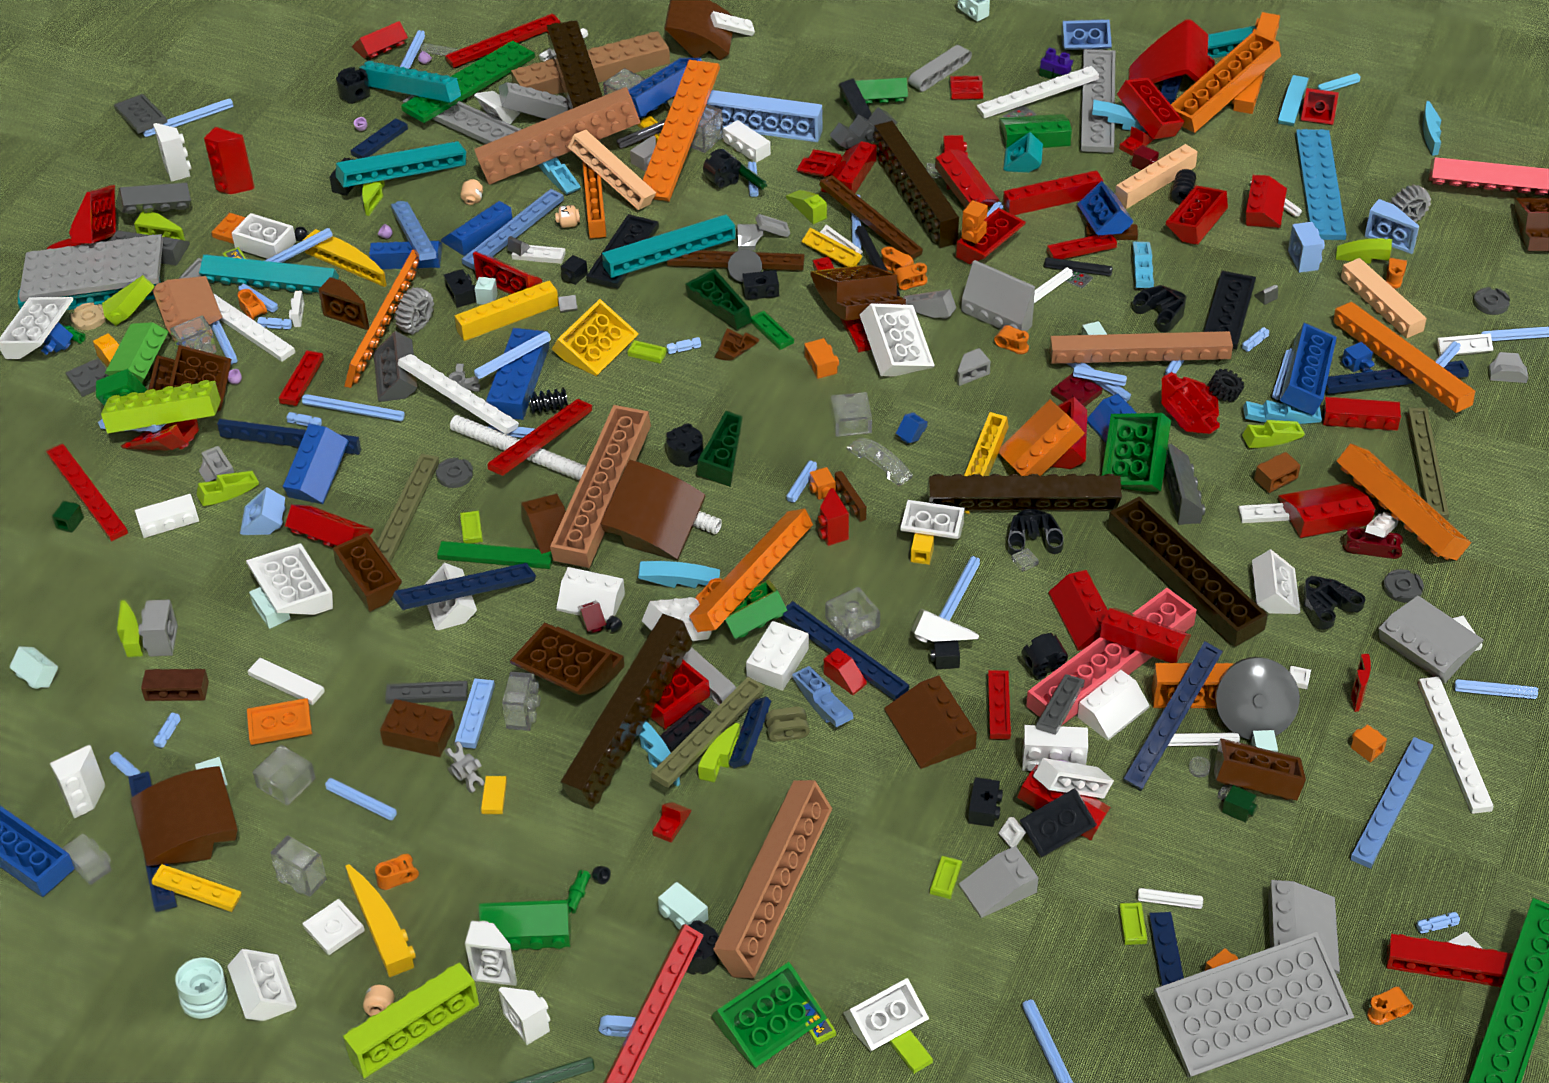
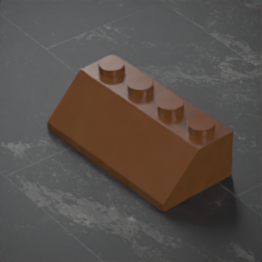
[333,532,402,612]
[1214,738,1306,801]

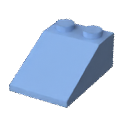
[1365,199,1419,254]

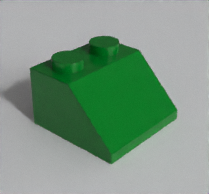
[96,368,147,406]

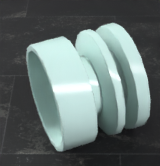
[175,957,228,1019]

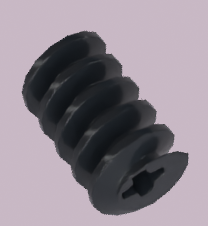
[1171,169,1196,204]
[529,387,568,415]

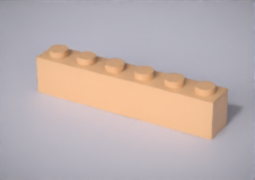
[568,130,656,210]
[1115,144,1198,209]
[1341,258,1427,338]

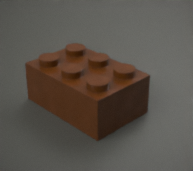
[380,699,455,758]

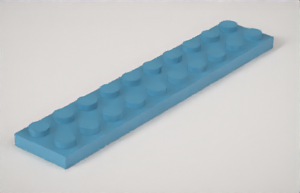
[1295,129,1346,240]

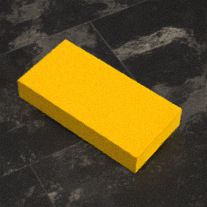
[481,776,507,814]

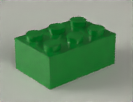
[724,579,788,639]

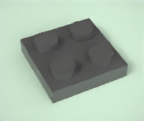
[65,358,109,397]

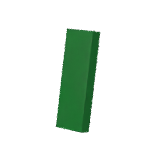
[751,310,794,350]

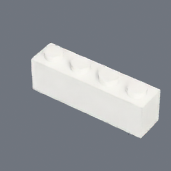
[1033,758,1114,798]

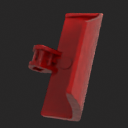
[1129,19,1215,84]

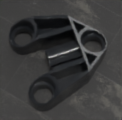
[1132,285,1187,333]
[1008,509,1064,557]
[1304,576,1366,630]

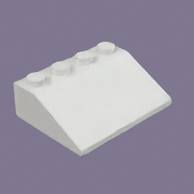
[0,297,74,359]
[860,304,935,376]
[246,543,333,615]

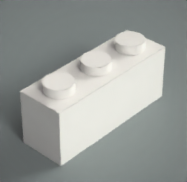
[723,120,771,163]
[135,494,199,538]

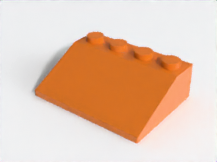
[999,399,1085,476]

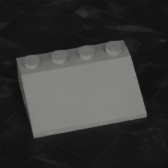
[961,260,1035,332]
[1379,596,1484,684]
[1268,880,1340,974]

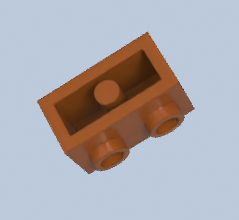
[1254,452,1301,493]

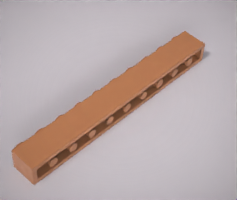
[1050,331,1233,364]

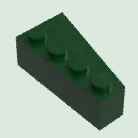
[685,268,752,330]
[696,411,743,487]

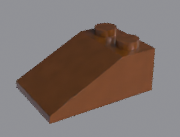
[318,277,369,330]
[521,493,566,554]

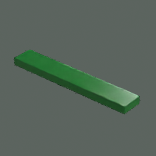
[437,541,553,569]

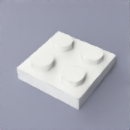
[302,899,365,956]

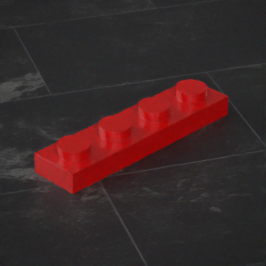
[1047,234,1117,259]
[279,351,324,406]
[988,670,1011,739]

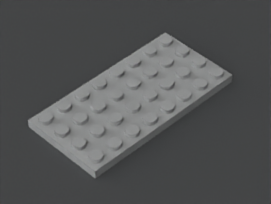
[19,234,163,302]
[1153,931,1354,1078]

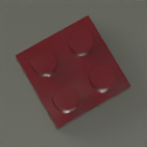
[1051,373,1103,407]

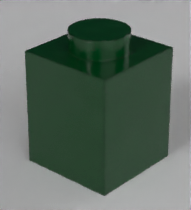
[52,500,84,533]
[1222,785,1258,823]

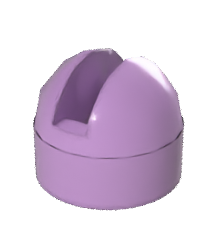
[418,51,432,65]
[354,117,367,131]
[378,224,393,239]
[228,369,242,384]

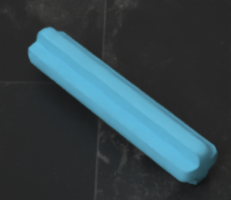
[1317,73,1361,91]

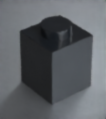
[560,255,588,285]
[930,640,960,669]

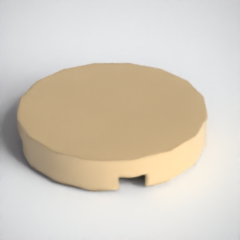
[71,303,106,330]

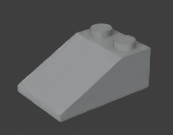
[959,846,1038,918]

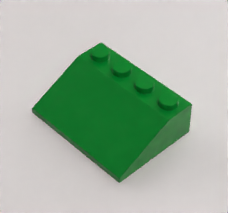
[999,114,1072,148]
[1102,413,1171,492]
[711,962,827,1069]

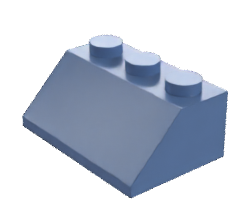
[1061,20,1112,50]

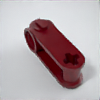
[1343,527,1403,559]

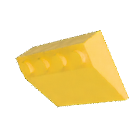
[551,299,639,376]

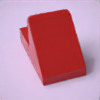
[1119,126,1153,156]
[652,802,691,843]

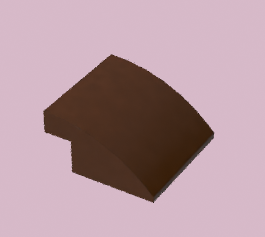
[664,0,733,60]
[1515,198,1549,251]
[810,264,906,321]
[148,345,232,412]
[600,459,706,561]
[510,622,625,695]
[130,766,238,866]

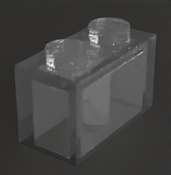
[62,834,112,885]

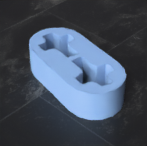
[599,1015,636,1037]

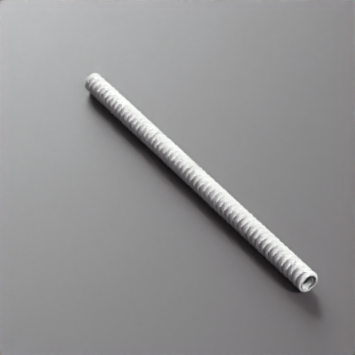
[450,415,722,535]

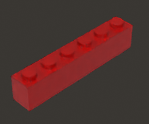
[1003,170,1103,215]
[1386,934,1513,987]

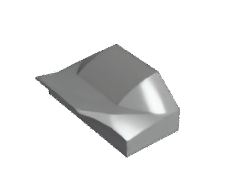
[737,224,763,251]
[1489,352,1528,383]
[199,446,234,482]

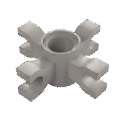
[449,364,480,403]
[444,742,485,792]

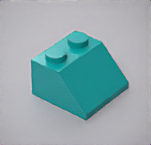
[1004,132,1043,173]

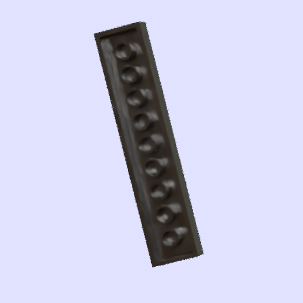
[546,20,603,110]
[872,121,959,249]
[927,474,1122,511]
[1108,496,1268,647]
[560,613,692,810]

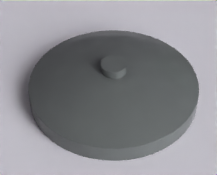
[1215,657,1300,739]

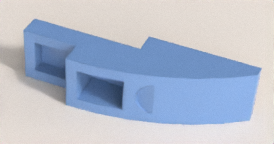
[792,666,854,727]

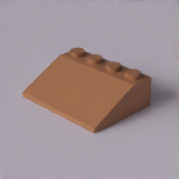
[152,276,223,342]

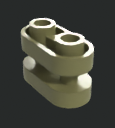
[765,706,810,742]

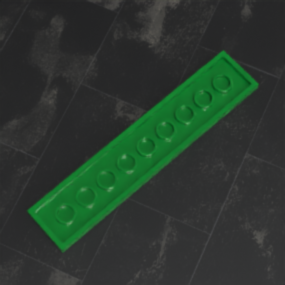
[401,41,535,123]
[1468,898,1549,1083]

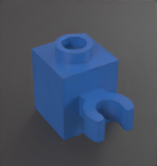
[41,322,73,355]
[1342,342,1375,373]
[896,413,928,443]

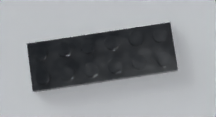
[586,214,659,289]
[1204,271,1256,350]

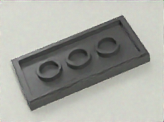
[114,94,167,133]

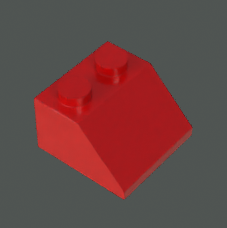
[1301,88,1339,125]
[818,488,849,546]

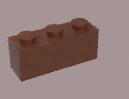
[141,669,209,701]

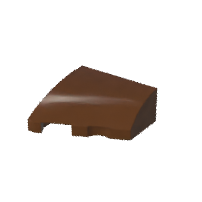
[714,328,760,360]

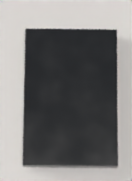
[1020,788,1097,858]

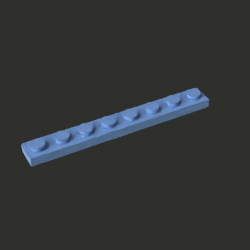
[462,189,564,270]
[391,201,437,261]
[1350,737,1434,869]

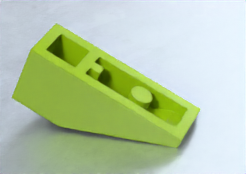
[786,190,827,224]
[134,211,185,241]
[102,275,154,326]

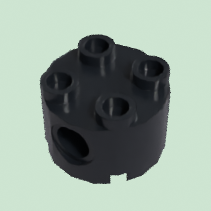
[336,67,370,104]
[703,149,741,188]
[666,423,704,467]
[1021,633,1068,680]
[675,920,720,975]

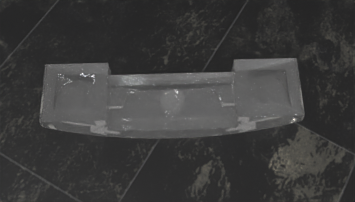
[847,438,913,487]

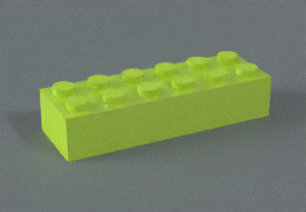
[101,380,221,433]
[343,962,479,1079]

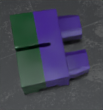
[1039,48,1073,79]

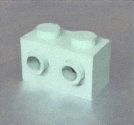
[957,0,990,22]
[249,587,290,629]
[10,646,58,689]
[658,882,708,930]

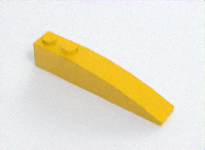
[303,229,387,287]
[964,412,1009,514]
[345,864,416,977]

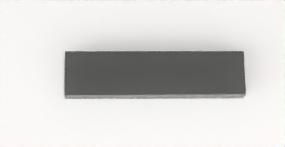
[1036,674,1085,735]
[385,681,468,704]

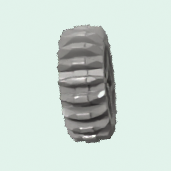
[1388,184,1431,223]
[395,287,434,335]

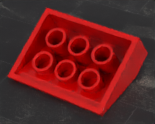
[69,185,116,244]
[1278,483,1375,538]

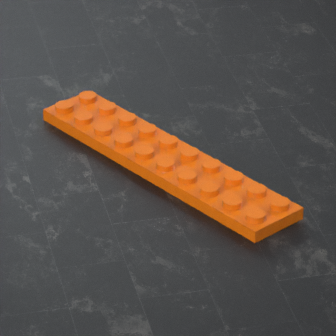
[643,60,720,201]
[344,249,419,388]

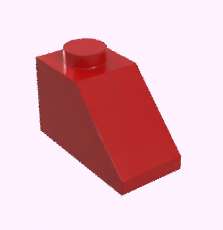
[824,648,867,695]

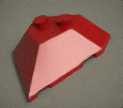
[1161,372,1220,434]
[121,419,199,451]

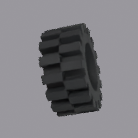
[1208,368,1244,402]

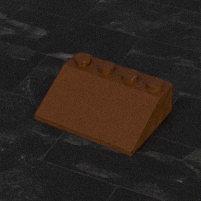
[884,675,977,769]

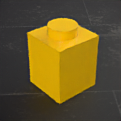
[911,533,934,565]

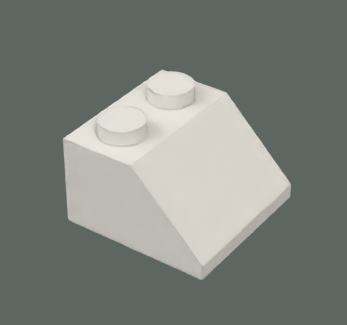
[474,91,520,124]
[498,987,550,1045]

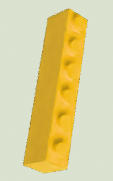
[454,280,559,341]

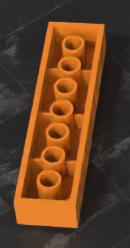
[1171,31,1281,133]
[1337,443,1471,561]

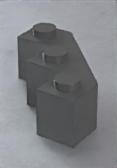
[830,107,898,149]

